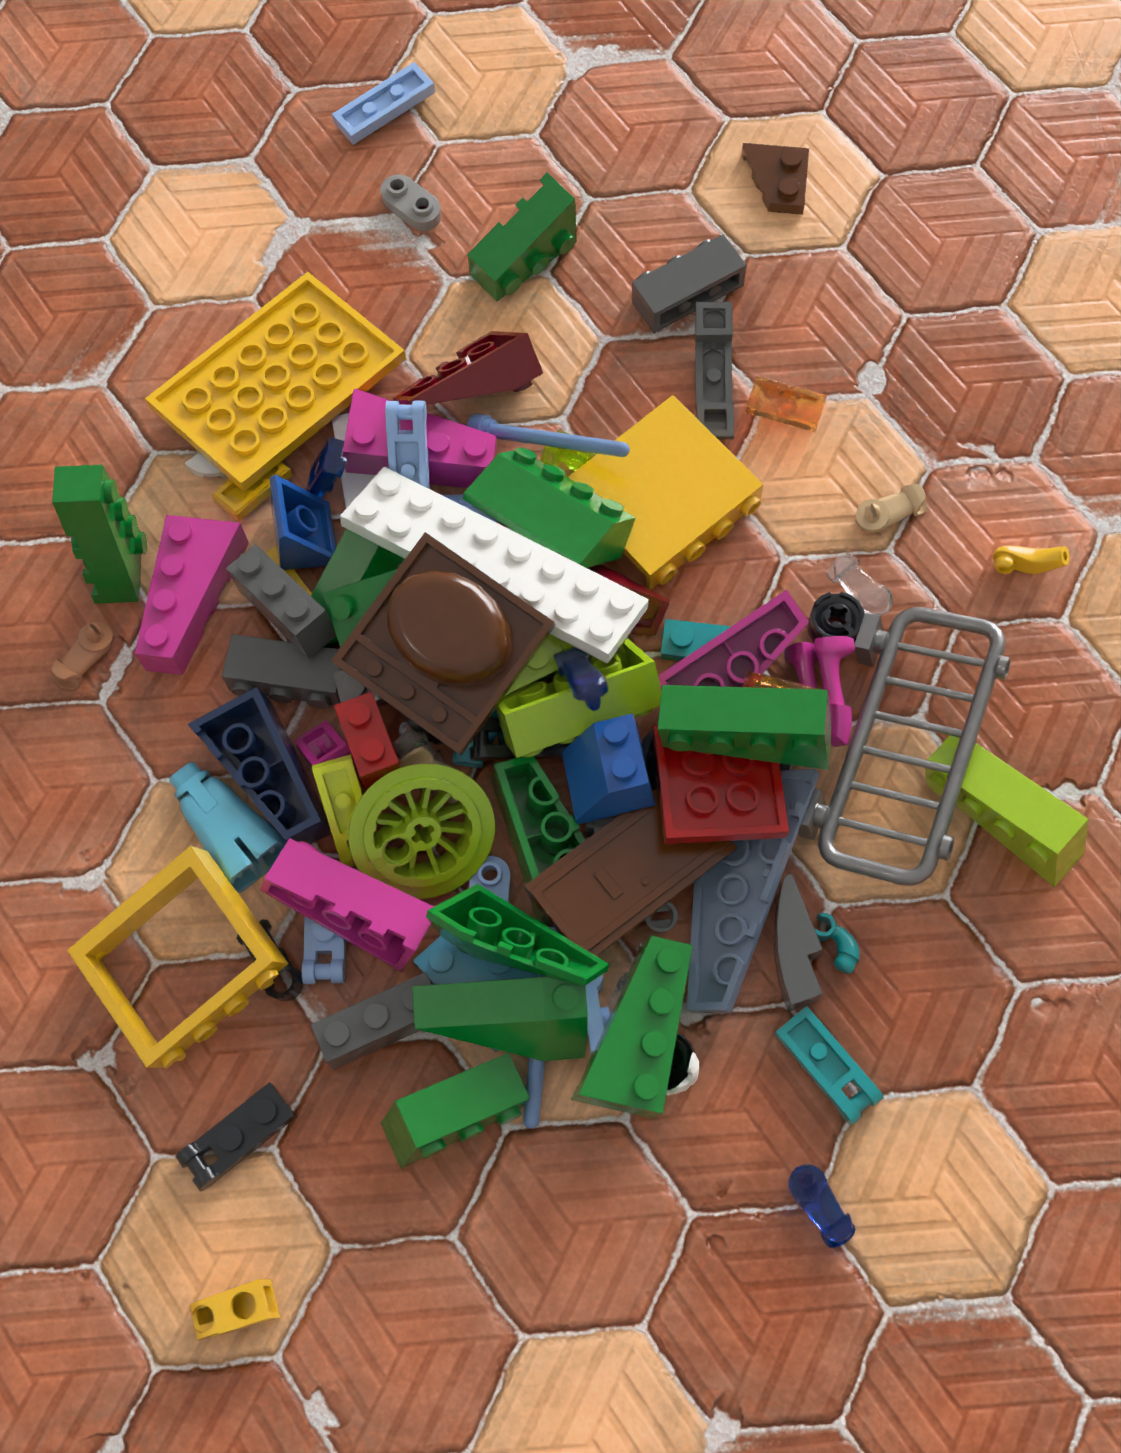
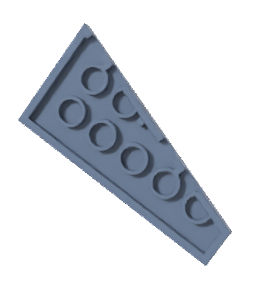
[687,769,819,1014]

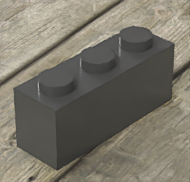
[632,234,747,333]
[226,544,336,659]
[222,634,341,709]
[311,972,432,1070]

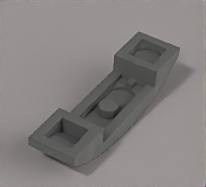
[695,302,734,439]

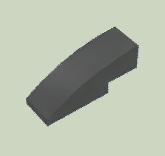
[773,874,823,1012]

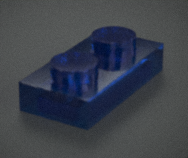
[306,437,347,498]

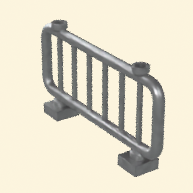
[798,607,1011,886]

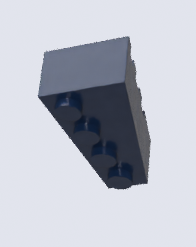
[188,687,331,845]

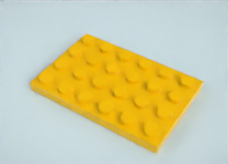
[145,272,406,491]

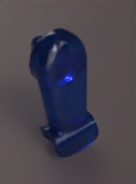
[553,647,609,711]
[789,1164,856,1248]

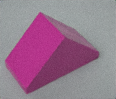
[294,720,357,770]

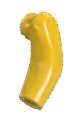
[993,546,1070,574]

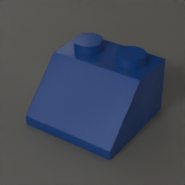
[562,713,656,824]

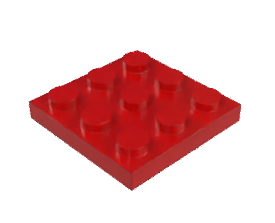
[652,725,789,844]

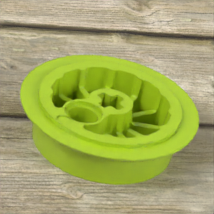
[349,763,495,899]

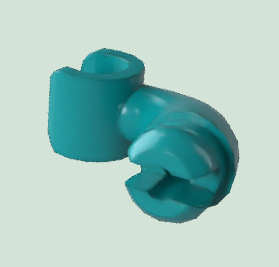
[815,913,860,974]

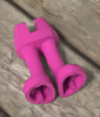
[784,636,855,747]

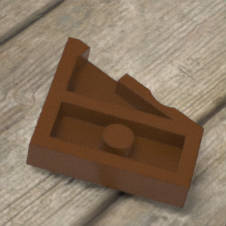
[741,143,809,215]

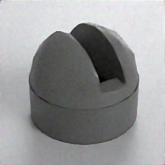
[645,902,678,932]

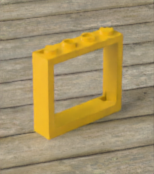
[67,846,289,1069]

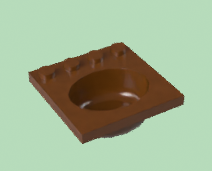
[330,532,556,756]

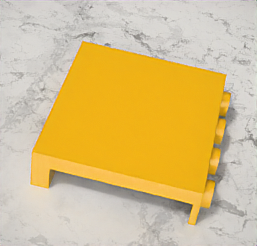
[568,395,763,590]

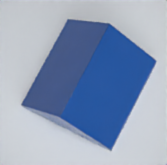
[270,474,336,570]

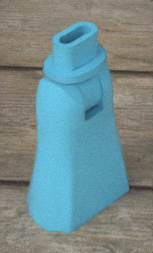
[169,762,287,893]

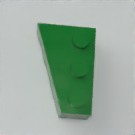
[467,172,577,302]
[381,1053,530,1169]

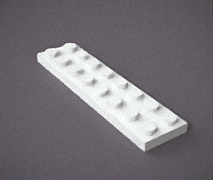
[340,467,649,663]

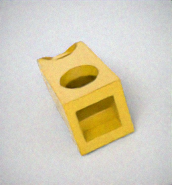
[189,1279,280,1341]

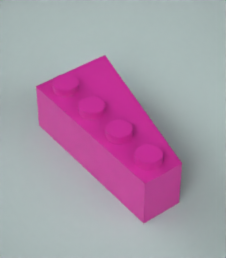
[343,388,496,488]
[134,515,249,675]
[658,589,809,690]
[260,838,434,972]

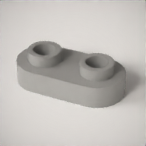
[381,174,442,231]

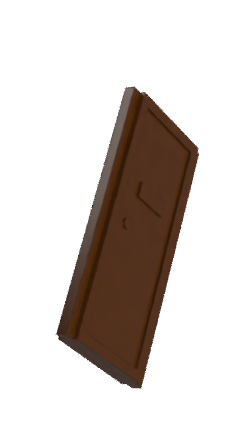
[524,787,737,956]

